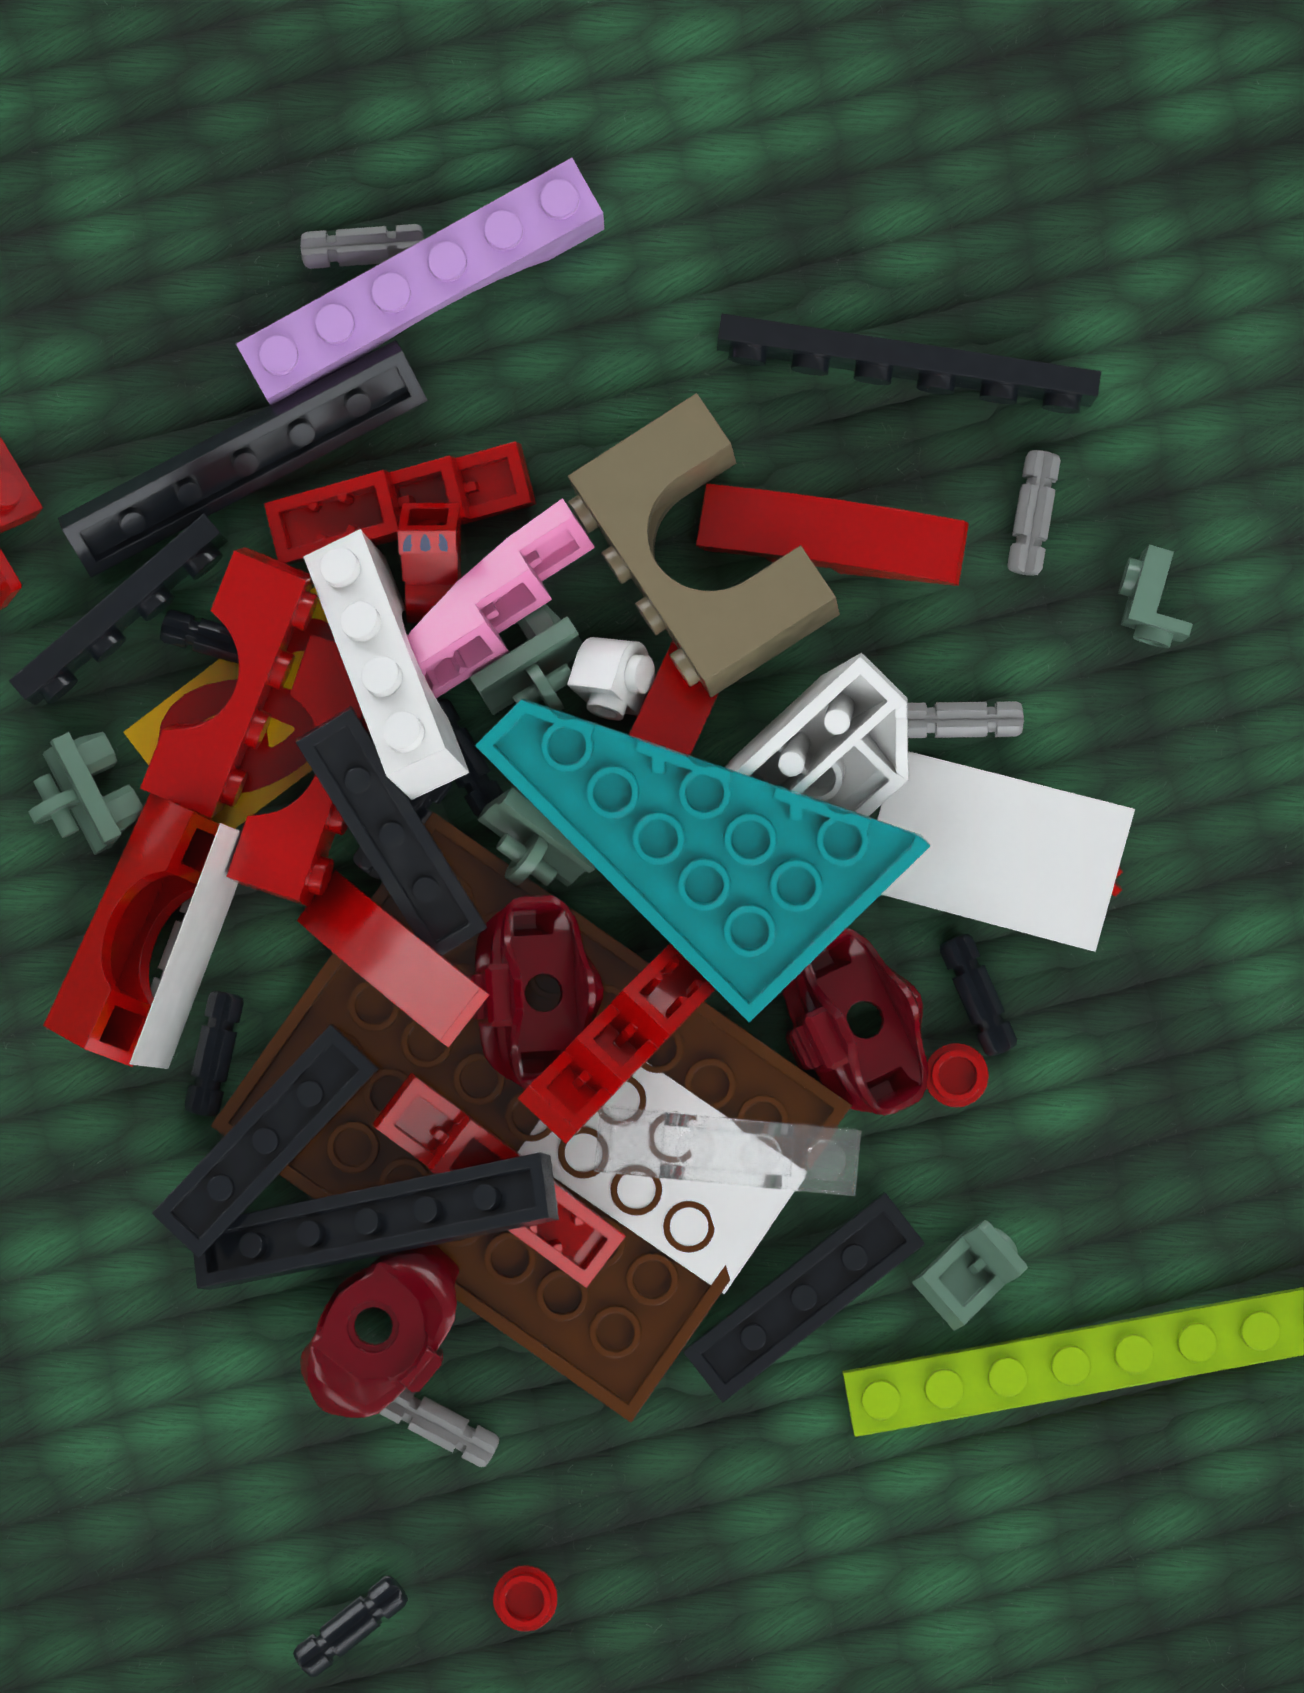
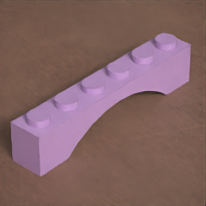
[236,158,604,405]

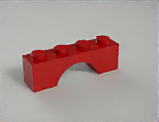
[140,547,319,818]
[226,634,373,907]
[43,793,220,1067]

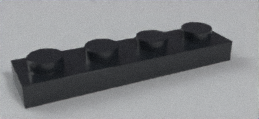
[9,514,228,705]
[296,706,487,955]
[152,1024,380,1258]
[683,1192,925,1403]

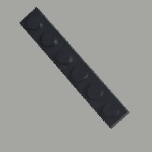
[717,313,1102,414]
[58,340,428,578]
[193,1152,559,1290]

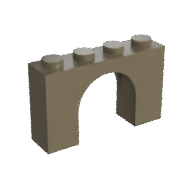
[568,393,840,697]

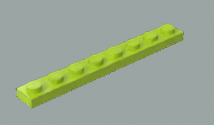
[842,1287,1304,1437]

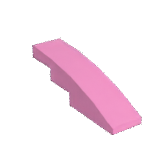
[407,498,595,698]

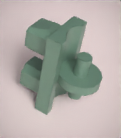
[470,604,582,715]
[28,732,143,855]
[477,785,596,887]

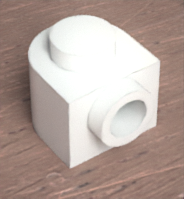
[567,637,655,720]

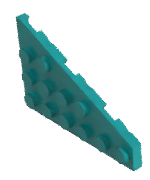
[475,699,930,1022]

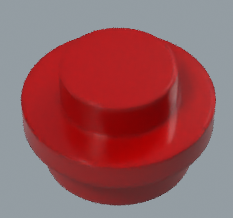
[927,1043,989,1107]
[493,1565,558,1632]

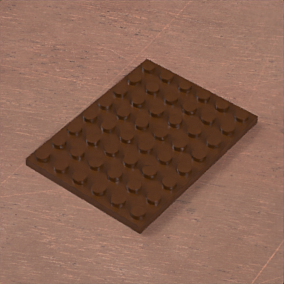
[211,811,852,1422]

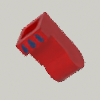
[397,502,461,623]

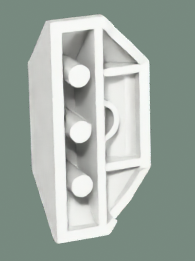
[725,653,909,816]

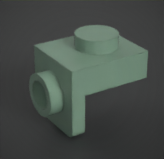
[1119,544,1193,648]
[912,1220,1028,1331]

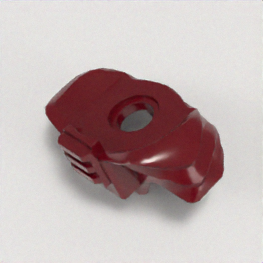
[468,895,604,1089]
[782,928,928,1116]
[300,1245,459,1418]

